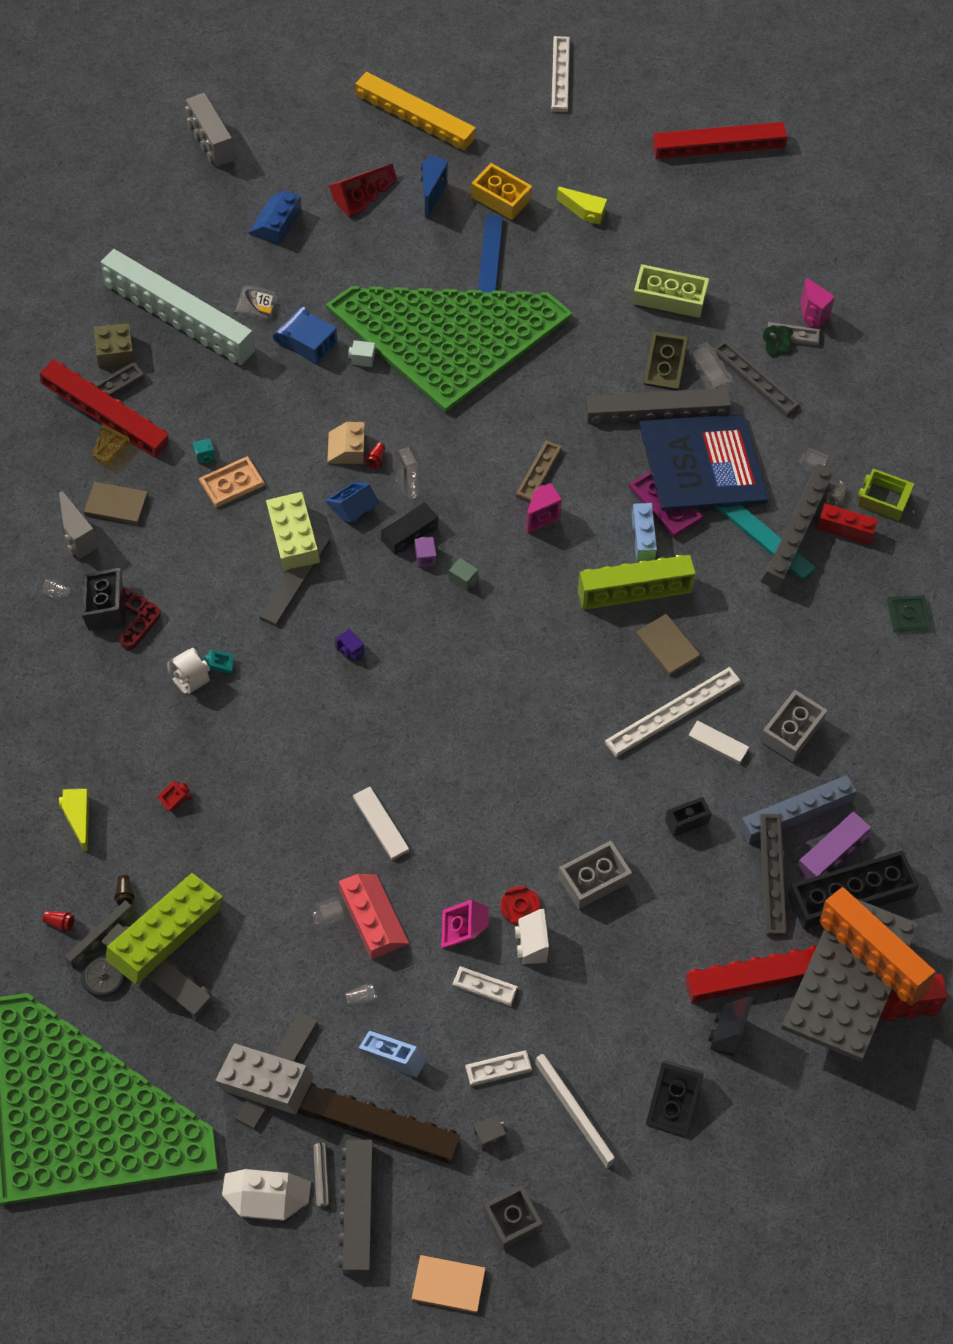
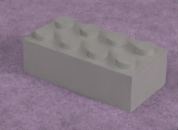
[185,93,234,167]
[215,1043,314,1114]

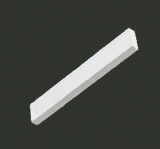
[551,36,570,112]
[536,1054,615,1168]

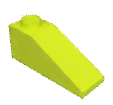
[557,187,607,225]
[59,789,89,851]

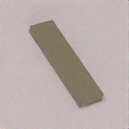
[515,440,562,503]

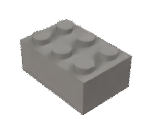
[760,690,827,762]
[558,841,632,910]

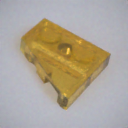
[92,424,130,466]

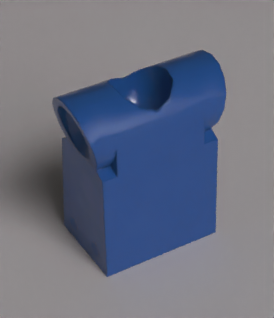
[273,307,338,365]

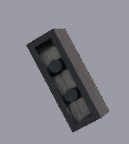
[381,502,438,555]

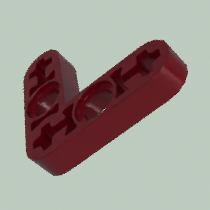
[120,586,161,650]

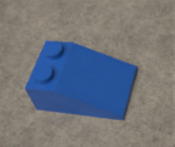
[421,155,448,219]

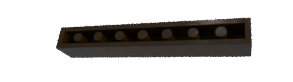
[297,1082,460,1165]

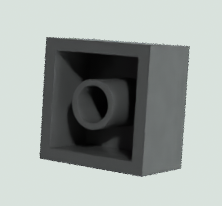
[483,1185,543,1250]

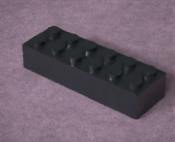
[788,850,919,929]

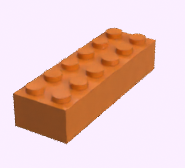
[820,887,936,1006]

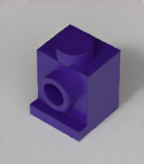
[335,629,364,661]

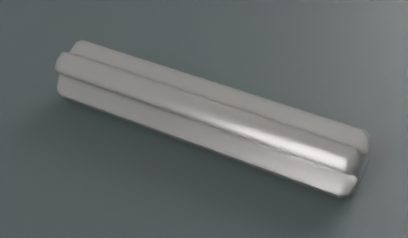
[313,1143,329,1207]

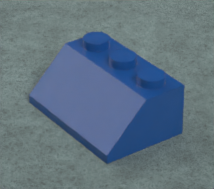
[249,191,301,245]

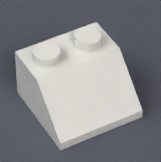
[515,909,549,965]

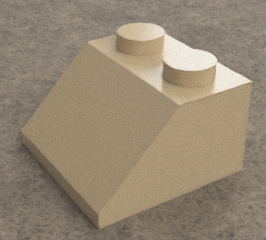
[328,422,365,464]

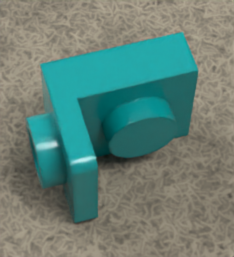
[193,439,216,463]
[203,649,233,674]

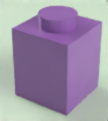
[415,537,436,567]

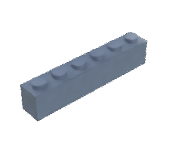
[739,775,857,844]

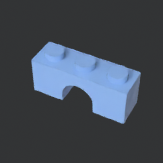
[631,503,657,562]

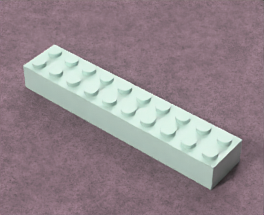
[100,249,254,365]

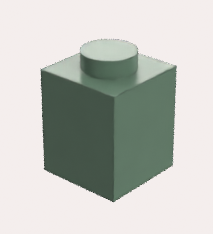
[449,558,479,591]

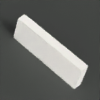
[688,720,749,765]
[453,966,518,1007]
[465,1050,532,1086]

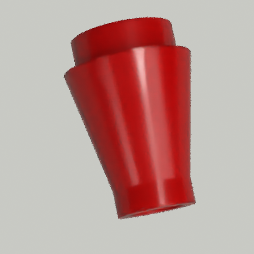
[365,443,386,469]
[42,911,75,932]

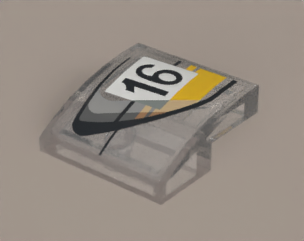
[234,285,279,323]

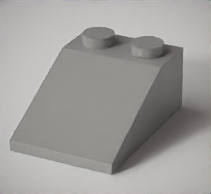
[59,491,98,559]

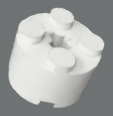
[167,648,210,694]

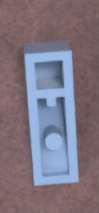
[359,1031,427,1078]

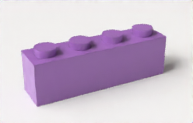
[797,811,871,879]

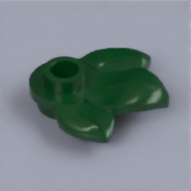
[763,325,794,358]

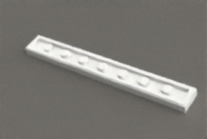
[605,667,741,757]

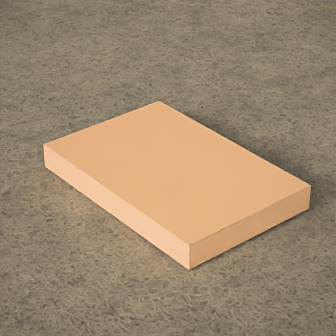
[199,456,265,508]
[412,1255,485,1313]

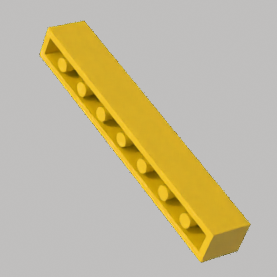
[355,72,476,151]

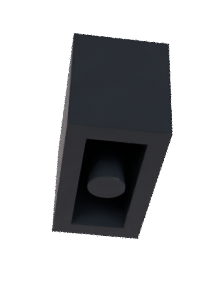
[665,797,712,837]

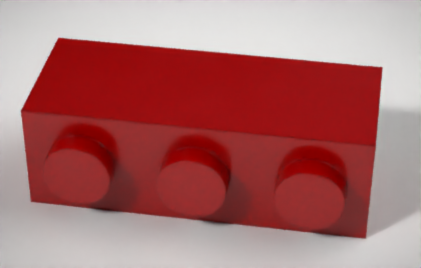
[817,503,878,545]

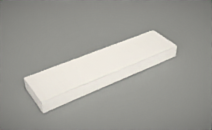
[353,787,409,860]

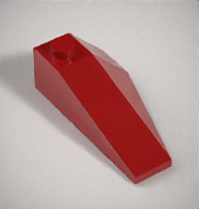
[329,163,398,216]

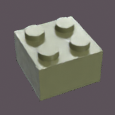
[94,323,134,368]

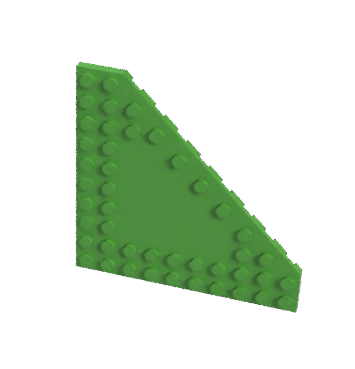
[326,286,572,413]
[0,993,218,1206]

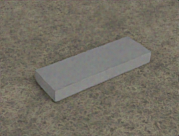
[768,322,820,346]

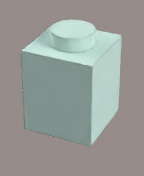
[348,340,375,367]

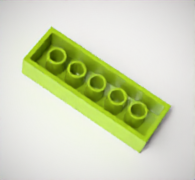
[578,555,696,610]
[106,873,222,985]

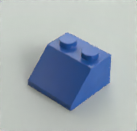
[325,482,379,523]

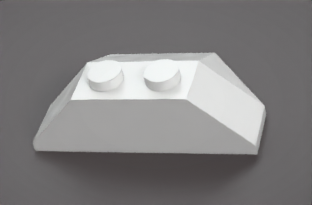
[222,1169,311,1221]

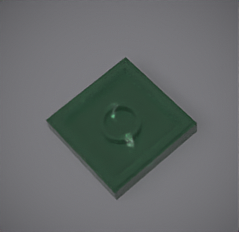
[887,595,931,632]

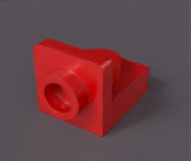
[157,781,193,812]

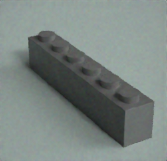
[101,924,212,1021]
[339,1140,373,1275]

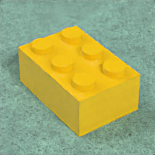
[471,163,532,220]

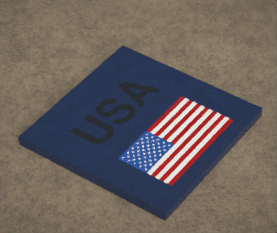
[639,414,768,511]

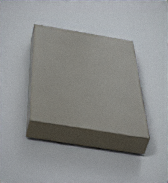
[84,482,148,525]
[635,614,700,676]

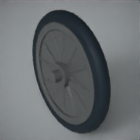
[81,955,125,997]

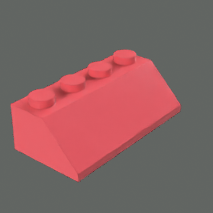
[339,874,409,960]

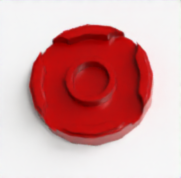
[500,886,541,926]

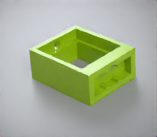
[857,469,914,521]

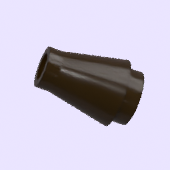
[114,875,135,906]

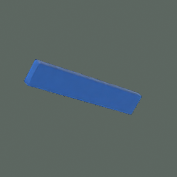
[478,215,503,293]

